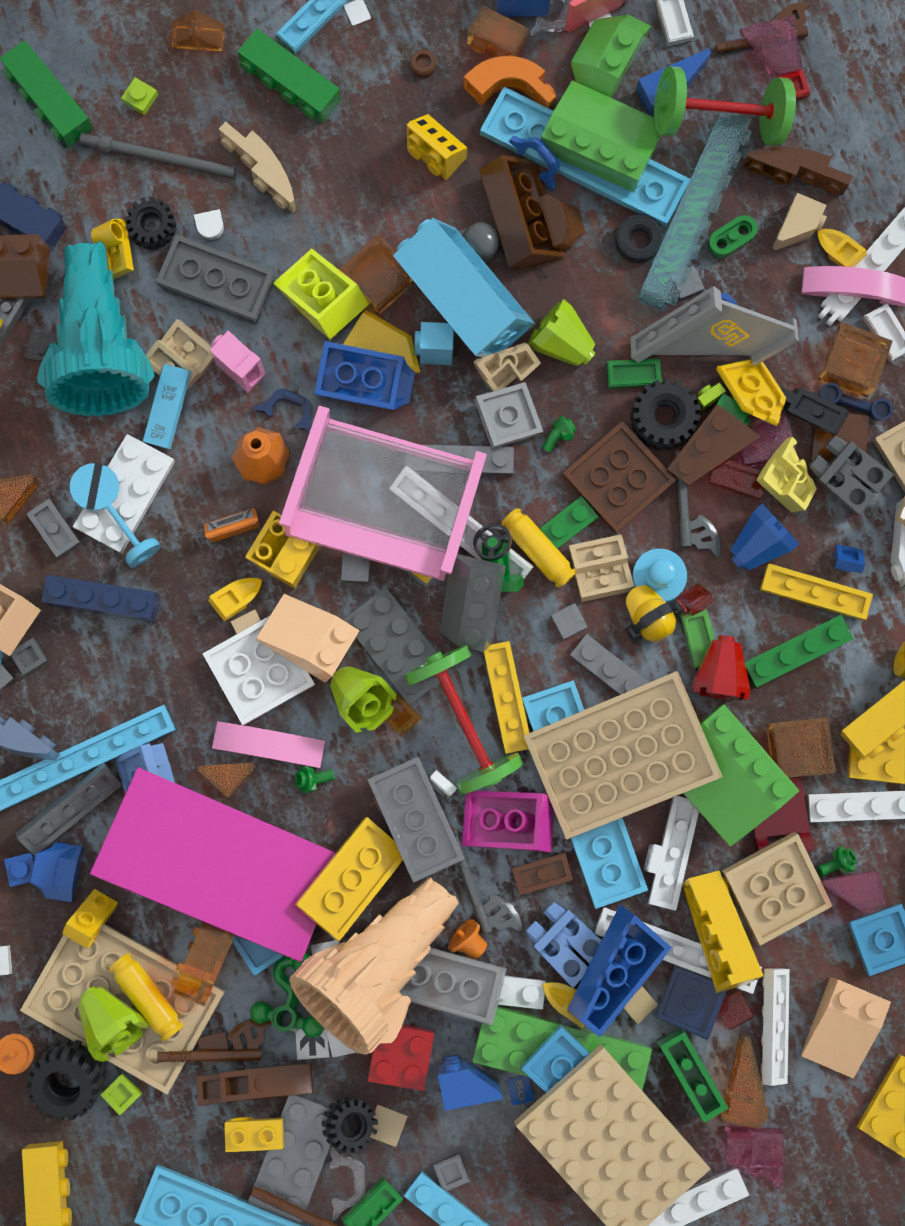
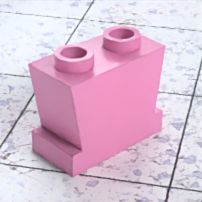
[210,331,266,393]

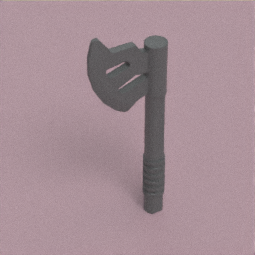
[675,451,720,557]
[455,835,522,934]

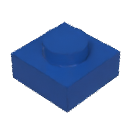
[833,544,865,573]
[4,853,35,887]

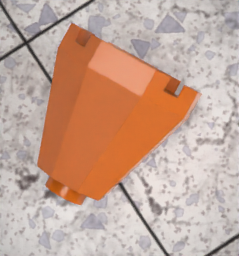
[232,427,291,486]

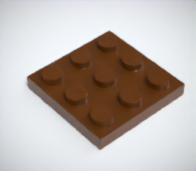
[562,421,676,534]

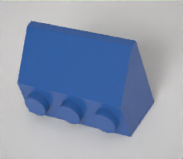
[437,1055,503,1111]

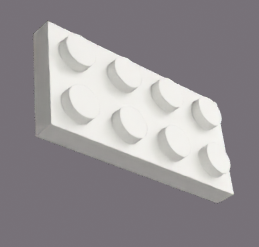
[73,434,175,554]

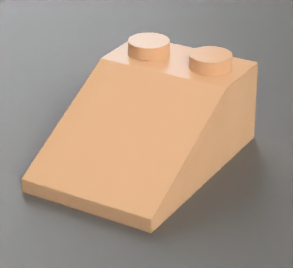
[0,584,41,656]
[255,594,359,683]
[800,977,891,1079]

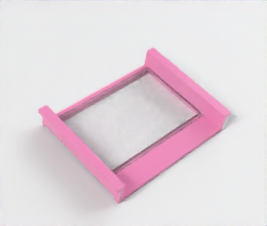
[279,406,487,581]

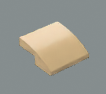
[146,319,214,391]
[569,534,634,602]

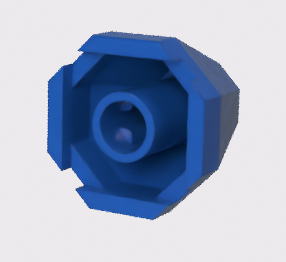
[731,504,800,570]

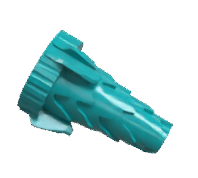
[37,241,154,416]

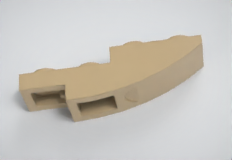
[219,121,296,213]

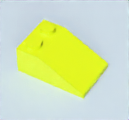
[273,248,369,339]

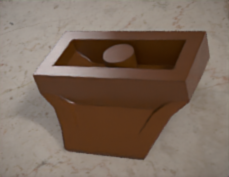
[539,193,585,251]

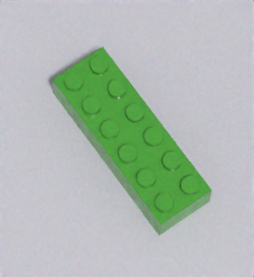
[472,1006,652,1091]

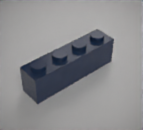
[0,181,67,253]
[41,575,160,623]

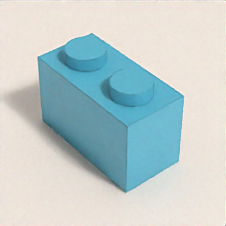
[415,322,454,365]

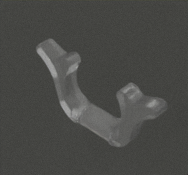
[531,0,572,37]
[329,1146,366,1221]

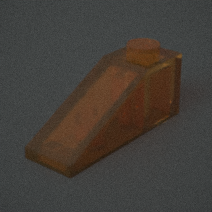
[721,1033,768,1130]

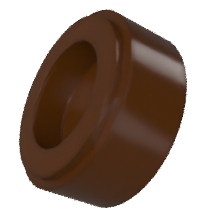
[410,49,436,78]

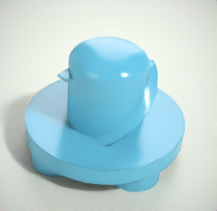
[632,549,687,602]

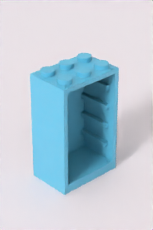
[393,218,535,357]

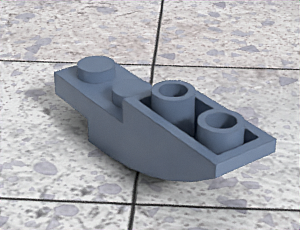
[0,716,60,759]

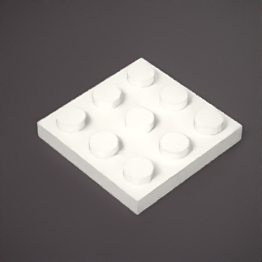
[203,616,315,726]

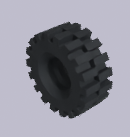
[630,379,701,450]

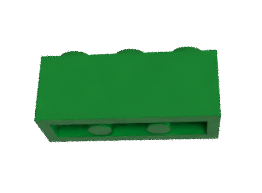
[656,1028,729,1123]

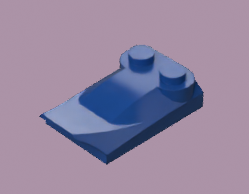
[314,341,415,410]

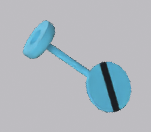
[70,463,161,568]

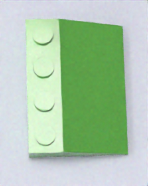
[541,81,662,193]
[683,704,799,847]

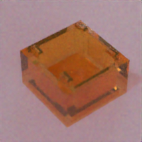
[339,234,414,316]
[817,322,893,398]
[766,717,836,778]
[171,922,235,1007]

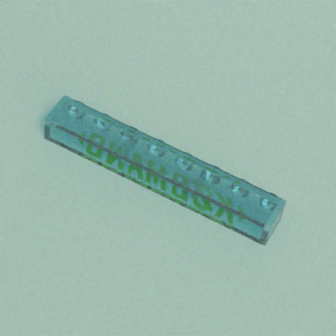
[637,112,752,312]

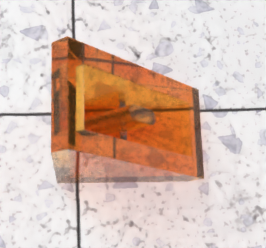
[170,10,225,51]
[0,474,41,526]
[385,690,422,739]
[198,762,257,798]

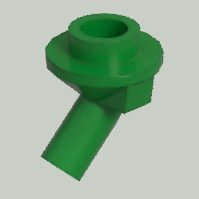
[542,416,576,452]
[295,766,335,794]
[817,846,857,877]

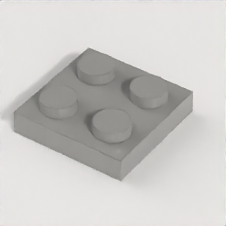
[474,382,543,449]

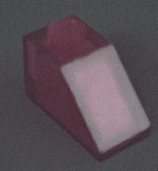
[820,871,886,913]

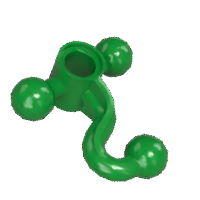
[250,953,324,1038]

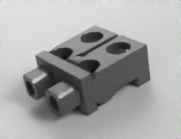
[808,436,894,515]

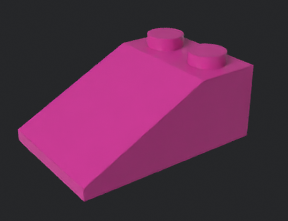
[462,791,554,853]

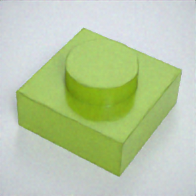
[121,77,159,116]
[696,383,726,413]
[101,1073,143,1116]

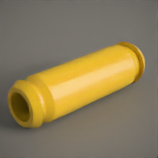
[501,508,576,588]
[109,953,183,1041]

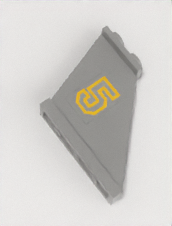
[631,286,799,366]

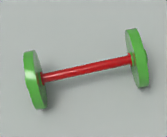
[654,66,796,146]
[404,645,523,794]

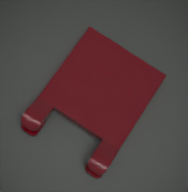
[753,777,814,853]

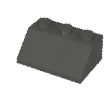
[439,554,506,652]

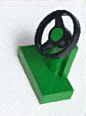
[473,524,524,592]

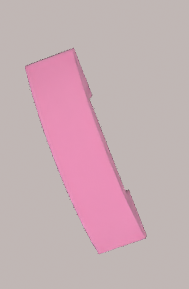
[801,266,905,306]
[212,721,325,768]

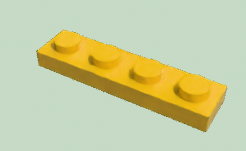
[759,563,873,621]
[483,641,529,754]

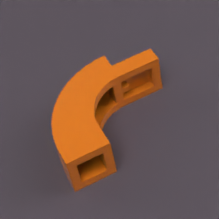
[463,56,556,110]

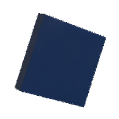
[655,965,727,1040]

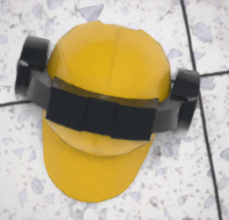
[625,585,683,644]

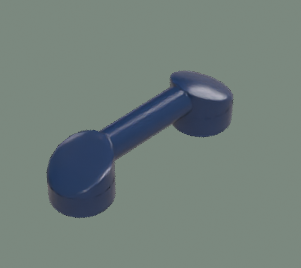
[819,382,893,421]

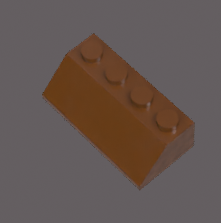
[480,155,565,269]
[0,234,50,299]

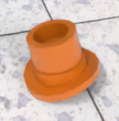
[448,919,487,959]
[0,1033,34,1075]

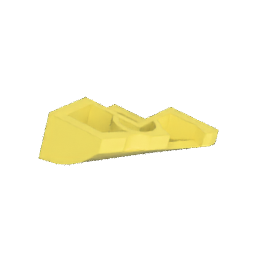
[756,437,817,512]

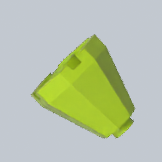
[527,299,595,366]
[330,666,397,733]
[78,987,149,1062]

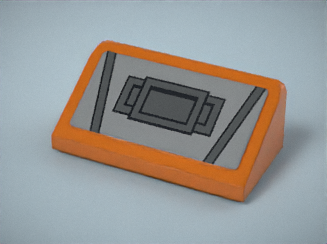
[204,508,261,543]

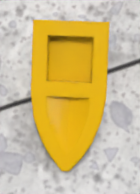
[818,229,867,267]
[208,578,262,621]
[542,982,584,1028]

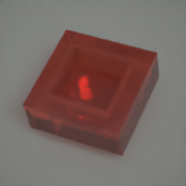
[676,583,714,616]
[719,990,756,1030]

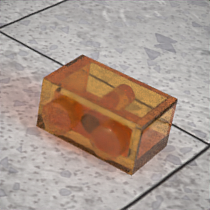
[467,5,529,58]

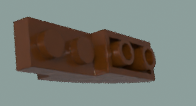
[742,147,853,195]
[197,1064,313,1106]

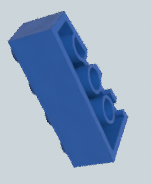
[567,904,672,1037]

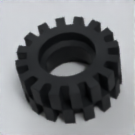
[125,197,176,250]
[322,1097,378,1154]

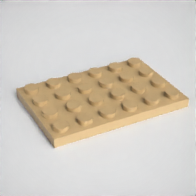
[524,671,723,840]
[20,923,225,1094]
[514,1044,710,1226]

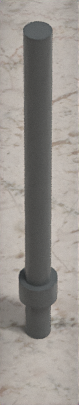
[80,133,236,178]

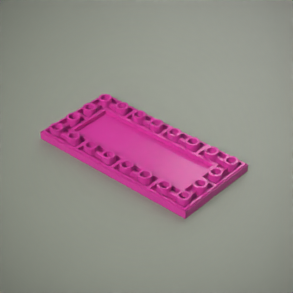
[89,767,336,962]

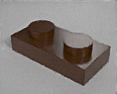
[511,853,573,895]

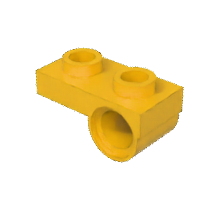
[91,218,134,279]
[63,889,118,949]
[225,1117,284,1152]

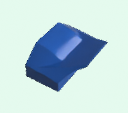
[30,842,84,902]

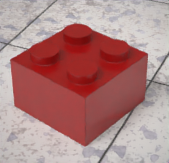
[368,1024,434,1091]

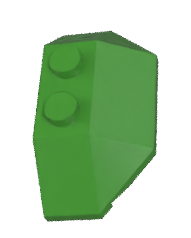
[571,15,651,98]

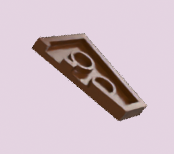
[667,404,761,485]

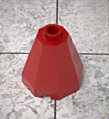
[690,635,750,701]

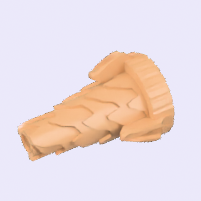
[289,877,458,1055]

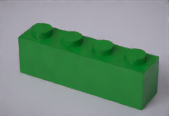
[237,28,341,123]
[0,40,93,147]
[745,615,854,690]

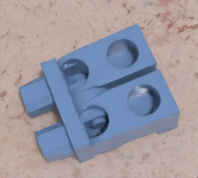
[525,902,602,988]

